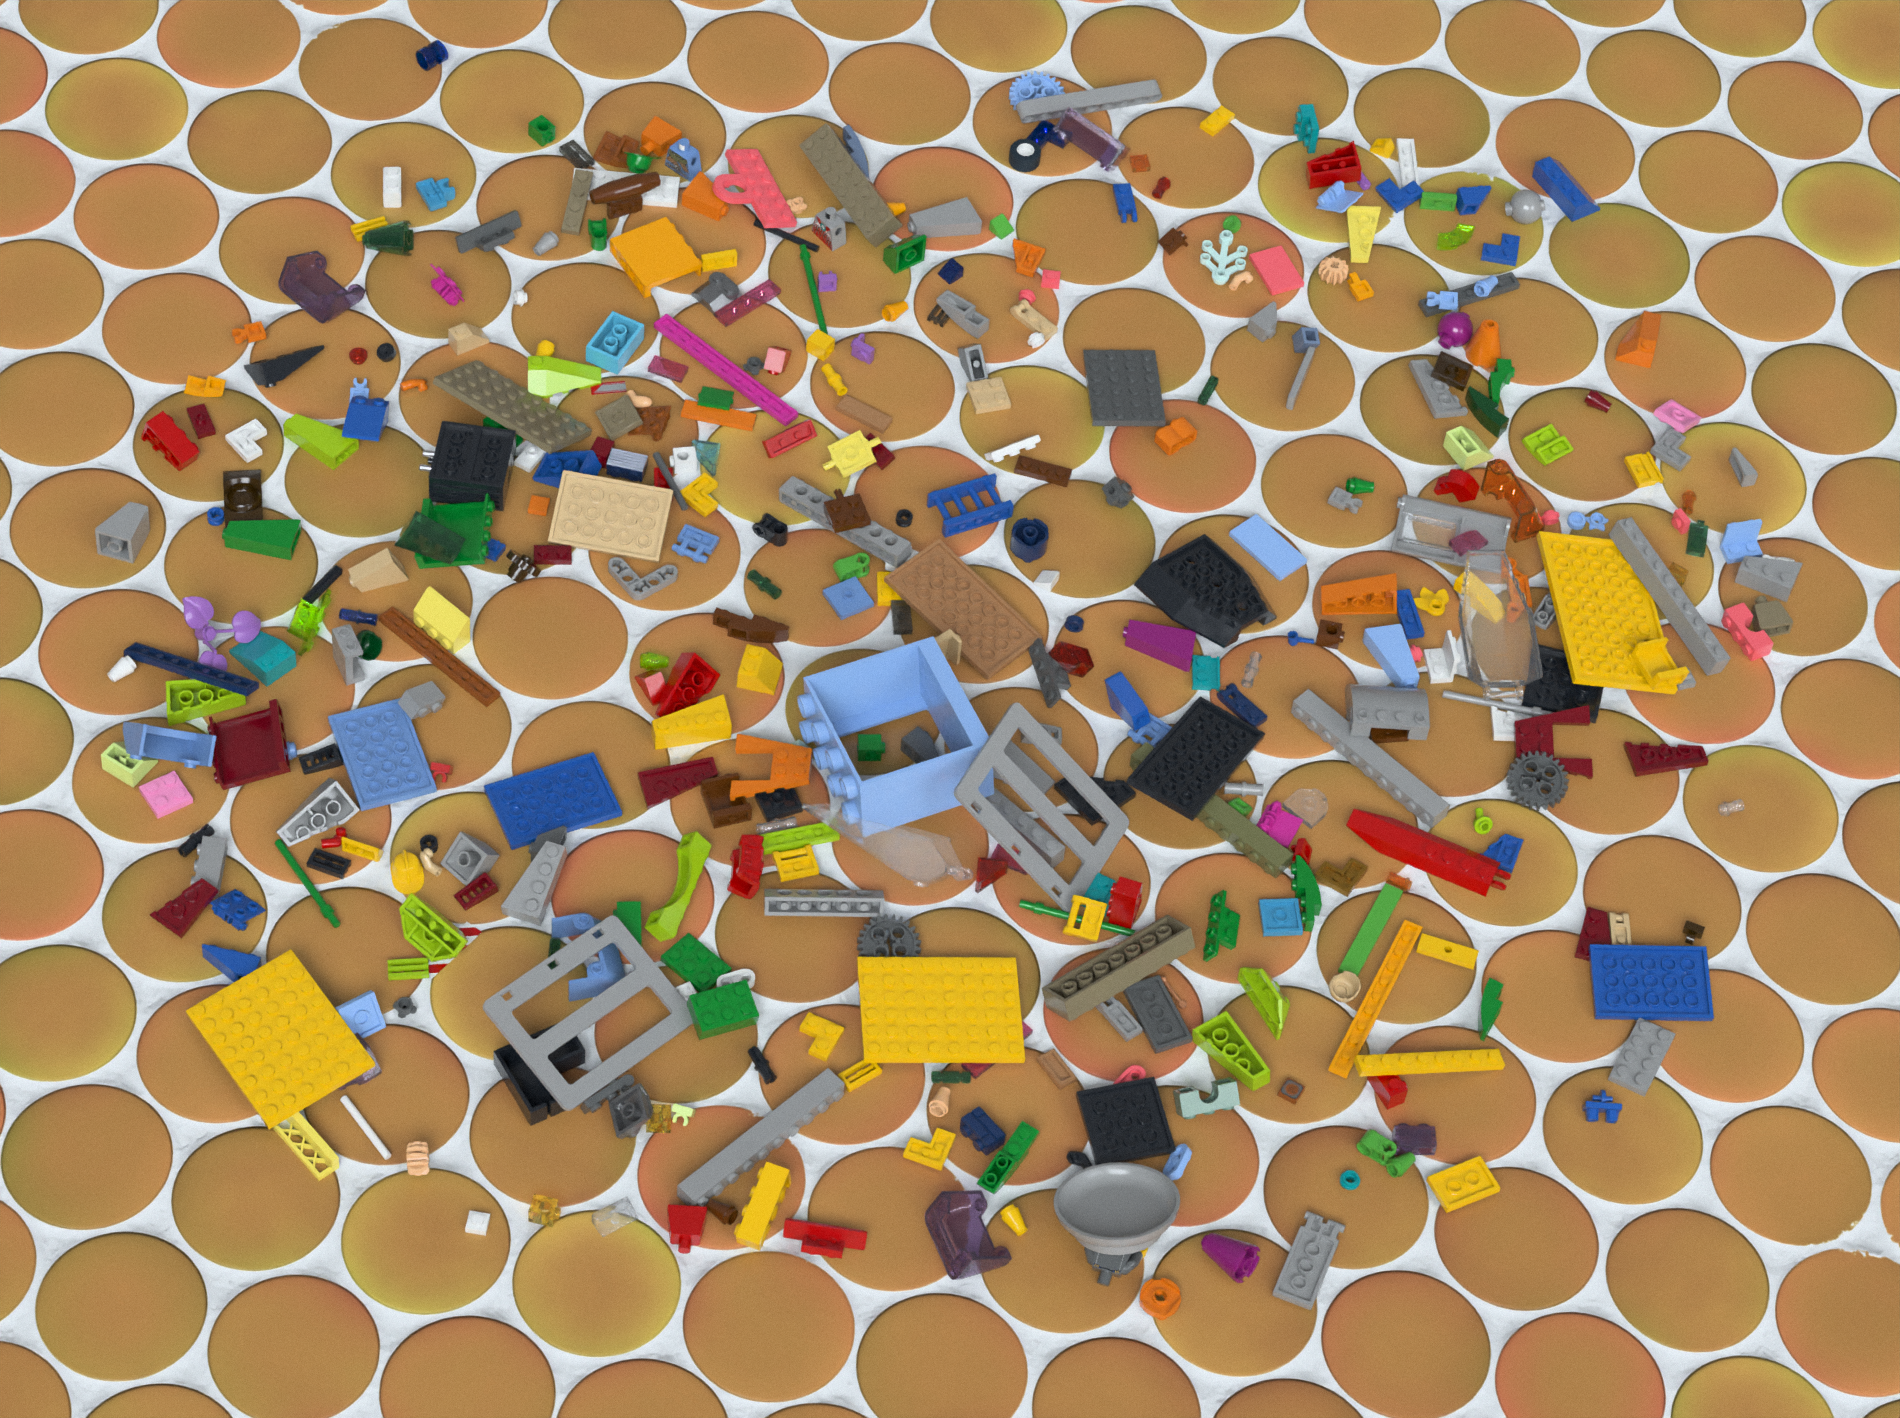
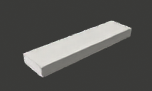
[1396,138,1420,188]

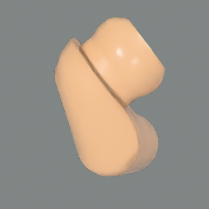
[626,390,652,408]

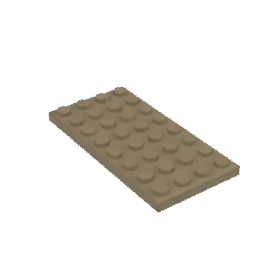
[433,360,592,454]

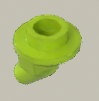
[1473,808,1493,834]

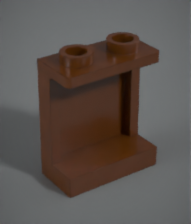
[700,773,752,829]

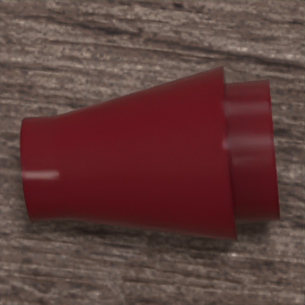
[1584,390,1612,413]

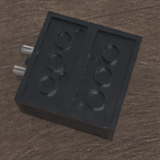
[419,421,516,511]

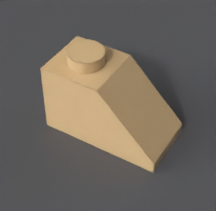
[448,323,489,356]

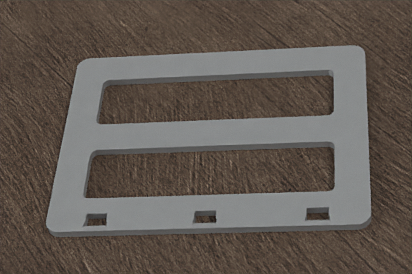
[954,702,1129,912]
[483,916,693,1111]

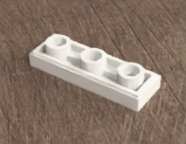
[984,434,1041,463]

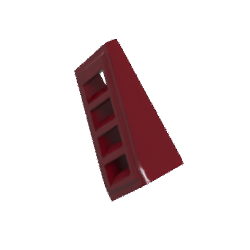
[453,872,499,911]

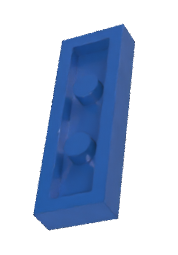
[1397,589,1425,639]

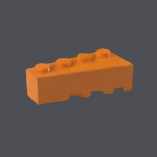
[1321,573,1397,615]

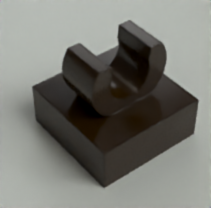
[1682,920,1705,945]

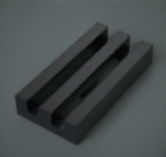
[306,848,351,879]

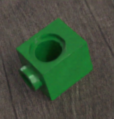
[528,115,556,147]
[857,734,885,761]

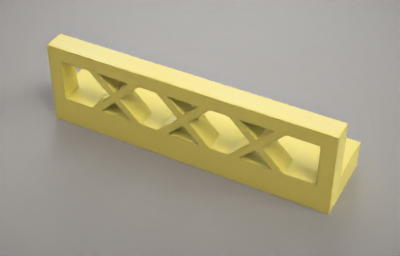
[272,1112,339,1181]

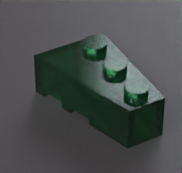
[394,511,465,565]

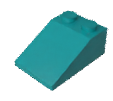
[229,631,297,687]

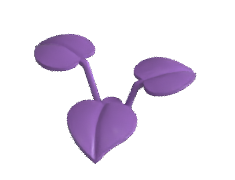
[182,596,261,671]

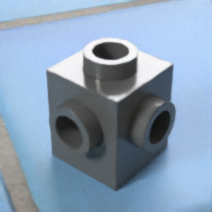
[1102,476,1134,509]

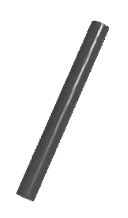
[653,452,688,511]

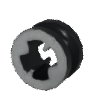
[895,509,913,527]
[420,835,438,853]

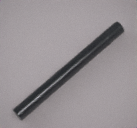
[754,219,820,252]

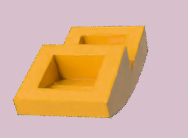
[184,375,226,397]

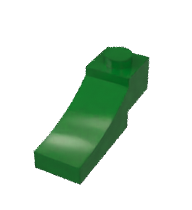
[1488,358,1515,404]

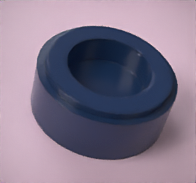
[1064,615,1084,633]

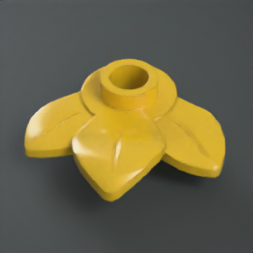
[1413,587,1449,616]

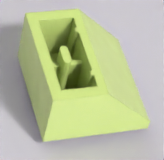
[1443,426,1494,471]
[101,741,158,788]

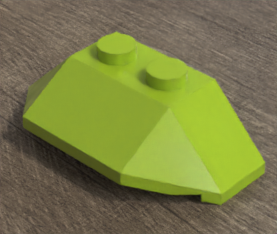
[399,893,468,962]
[1237,967,1290,1040]

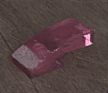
[1449,530,1488,557]

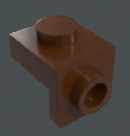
[1157,228,1188,255]

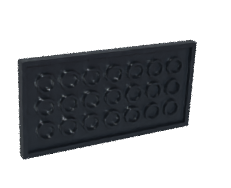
[1126,696,1265,821]

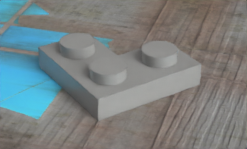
[1650,428,1691,471]

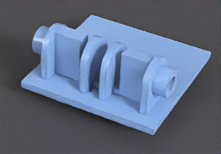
[1316,181,1363,213]

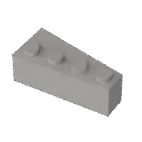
[501,841,567,926]

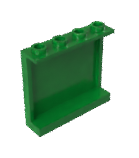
[414,493,495,569]

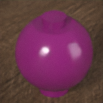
[1437,312,1473,350]

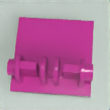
[430,264,464,306]
[1256,801,1303,848]

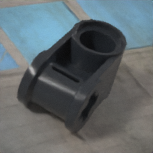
[752,513,788,547]

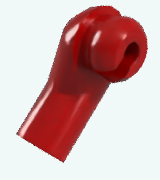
[321,827,348,849]

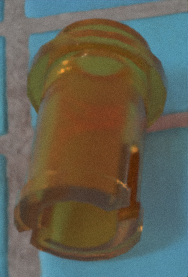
[1682,490,1697,515]
[1386,872,1412,892]

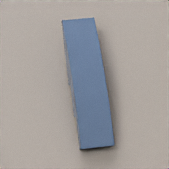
[842,125,869,178]

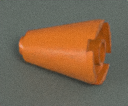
[1465,319,1501,368]

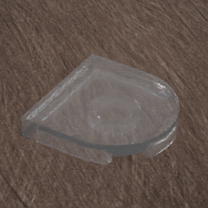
[1282,788,1328,829]

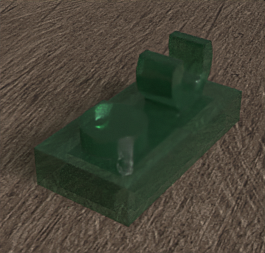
[1685,520,1709,558]

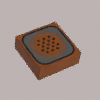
[1277,1078,1305,1104]

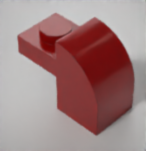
[1434,469,1480,503]

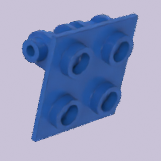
[210,889,266,931]

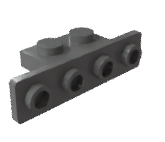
[455,210,522,254]
[1028,638,1071,708]

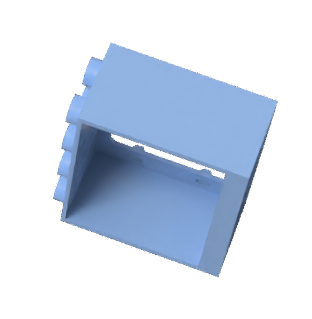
[797,636,994,837]

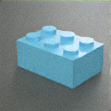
[586,311,644,375]

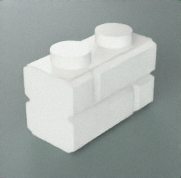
[383,167,401,208]

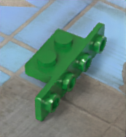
[1203,890,1240,962]

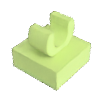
[672,1103,696,1126]

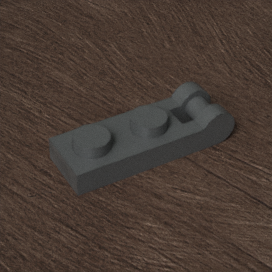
[581,1074,634,1114]

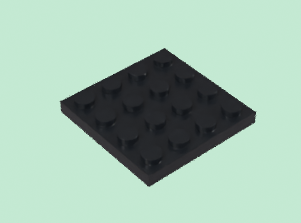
[1521,644,1604,724]
[1076,1077,1176,1165]

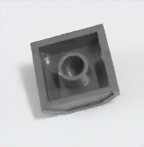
[691,272,742,316]
[608,1083,653,1139]

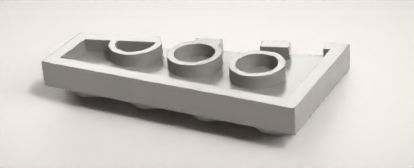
[1408,359,1468,419]

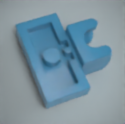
[416,178,455,212]

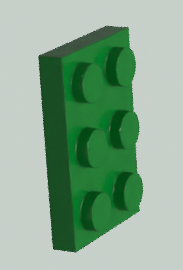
[660,933,732,992]

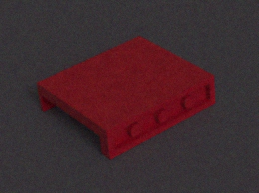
[207,699,291,790]

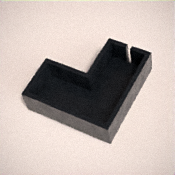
[493,1023,585,1126]

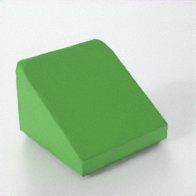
[989,213,1014,240]
[1228,798,1253,817]

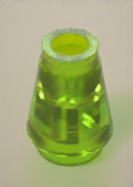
[640,651,669,670]

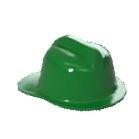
[624,152,661,174]

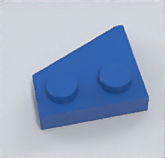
[1480,834,1523,873]

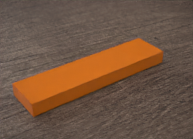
[681,399,757,432]

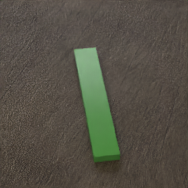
[1338,883,1403,977]

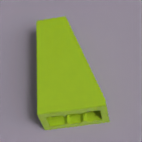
[283,414,359,470]

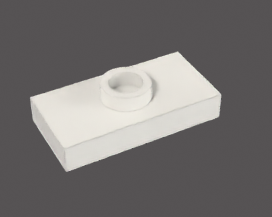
[514,442,547,473]

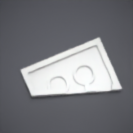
[1490,706,1531,741]

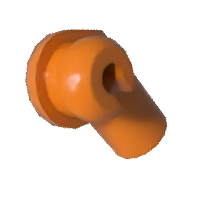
[400,379,428,392]

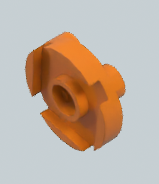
[1139,1278,1181,1320]

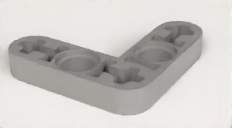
[608,557,678,600]

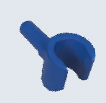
[1288,631,1314,646]

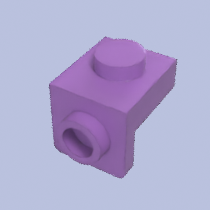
[851,333,875,365]

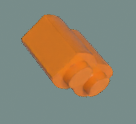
[1154,417,1197,456]

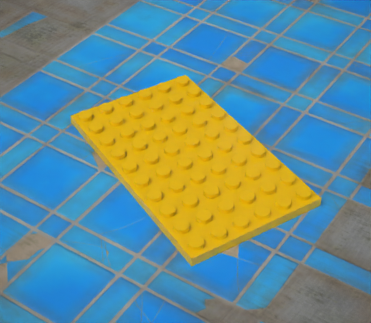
[1536,531,1678,695]

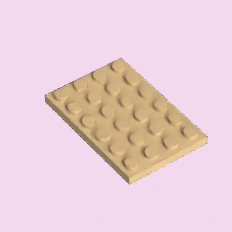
[548,470,674,563]

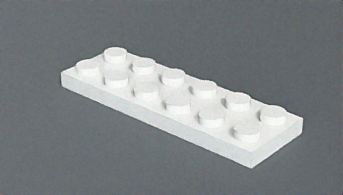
[572,168,680,208]

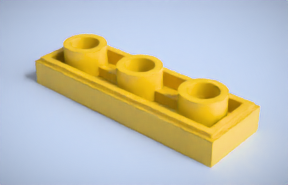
[1416,933,1479,970]

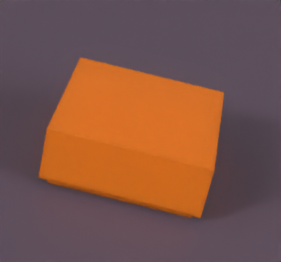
[528,495,550,516]

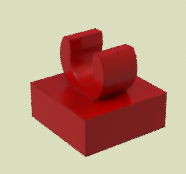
[430,762,453,783]
[1290,838,1312,865]

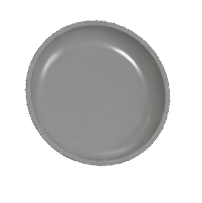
[1054,1162,1180,1255]

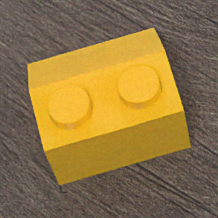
[737,644,783,695]

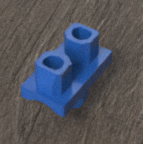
[1582,1090,1622,1123]

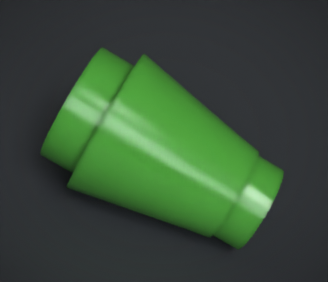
[1386,1152,1416,1178]

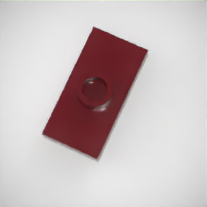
[186,404,216,439]

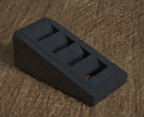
[298,743,344,775]

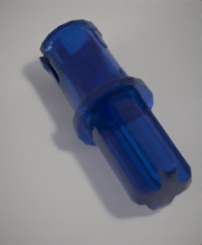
[339,608,378,626]

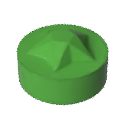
[1223,215,1241,234]

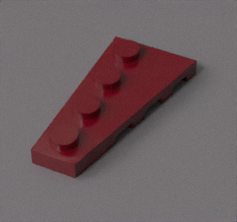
[637,757,718,810]

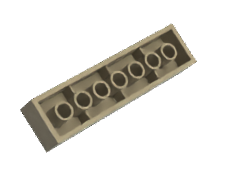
[799,123,903,248]
[1042,915,1195,1022]

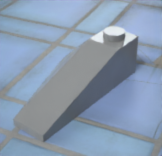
[993,740,1055,795]
[276,778,360,847]

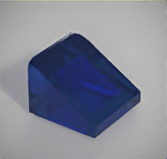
[938,258,964,284]

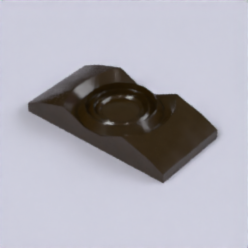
[223,470,263,528]

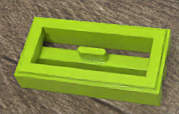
[387,957,429,981]

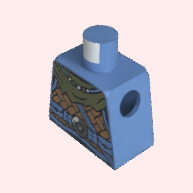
[665,138,702,182]

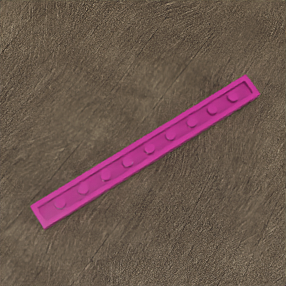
[654,313,798,427]

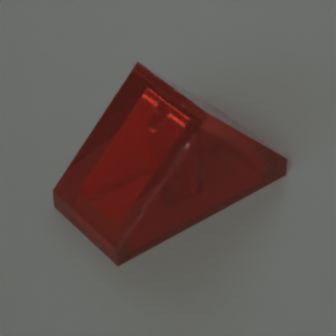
[975,857,1008,894]

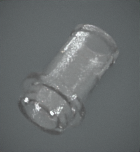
[1718,799,1744,817]

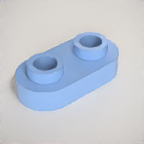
[1163,1144,1192,1180]

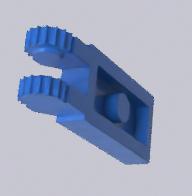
[1112,183,1137,223]

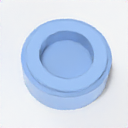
[1567,512,1586,530]

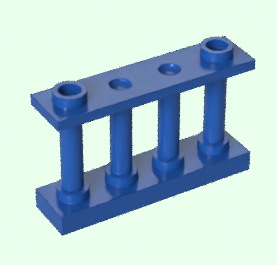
[927,473,1014,538]

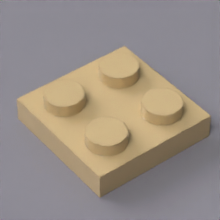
[966,377,1011,414]

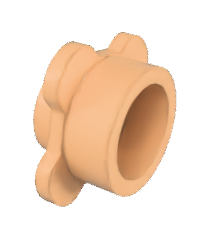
[787,197,807,214]

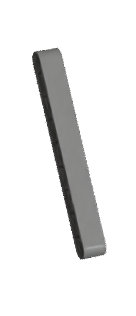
[1016,80,1162,123]

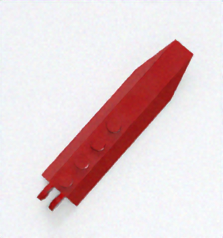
[1346,809,1511,897]

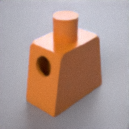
[640,116,682,156]

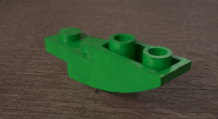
[1291,855,1322,932]
[977,1121,1040,1195]

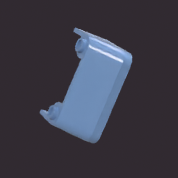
[122,722,216,769]
[551,913,625,1002]

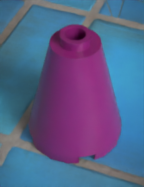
[1201,1233,1260,1283]

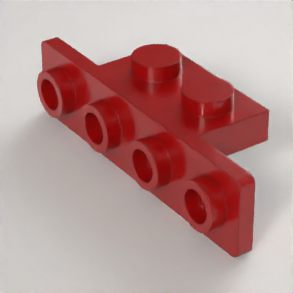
[783,1218,867,1259]

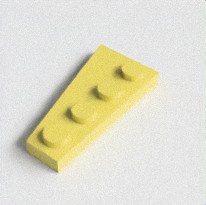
[1346,206,1381,263]

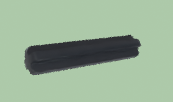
[301,565,342,608]

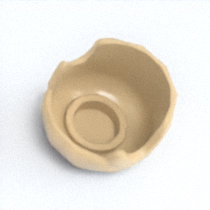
[1329,971,1361,1003]

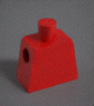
[667,1204,707,1254]

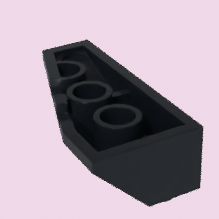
[244,345,324,388]

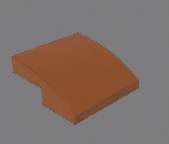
[592,131,640,168]

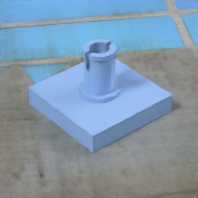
[335,990,386,1040]

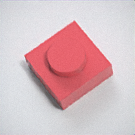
[1041,269,1061,289]
[1671,508,1691,535]

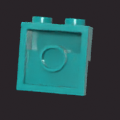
[1293,104,1319,154]

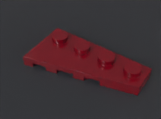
[1624,742,1709,777]

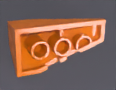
[1615,311,1661,368]

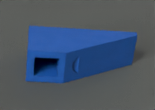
[202,944,262,982]

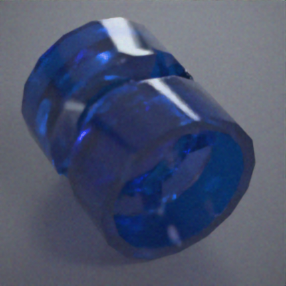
[415,40,449,71]

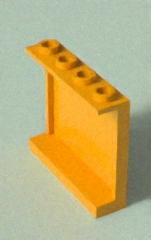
[610,217,703,298]

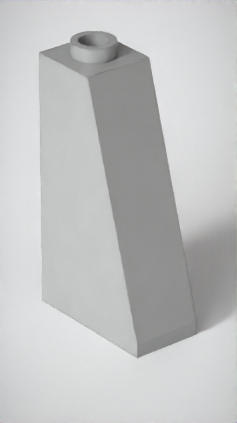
[907,197,982,238]

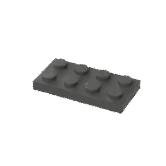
[1123,975,1192,1054]

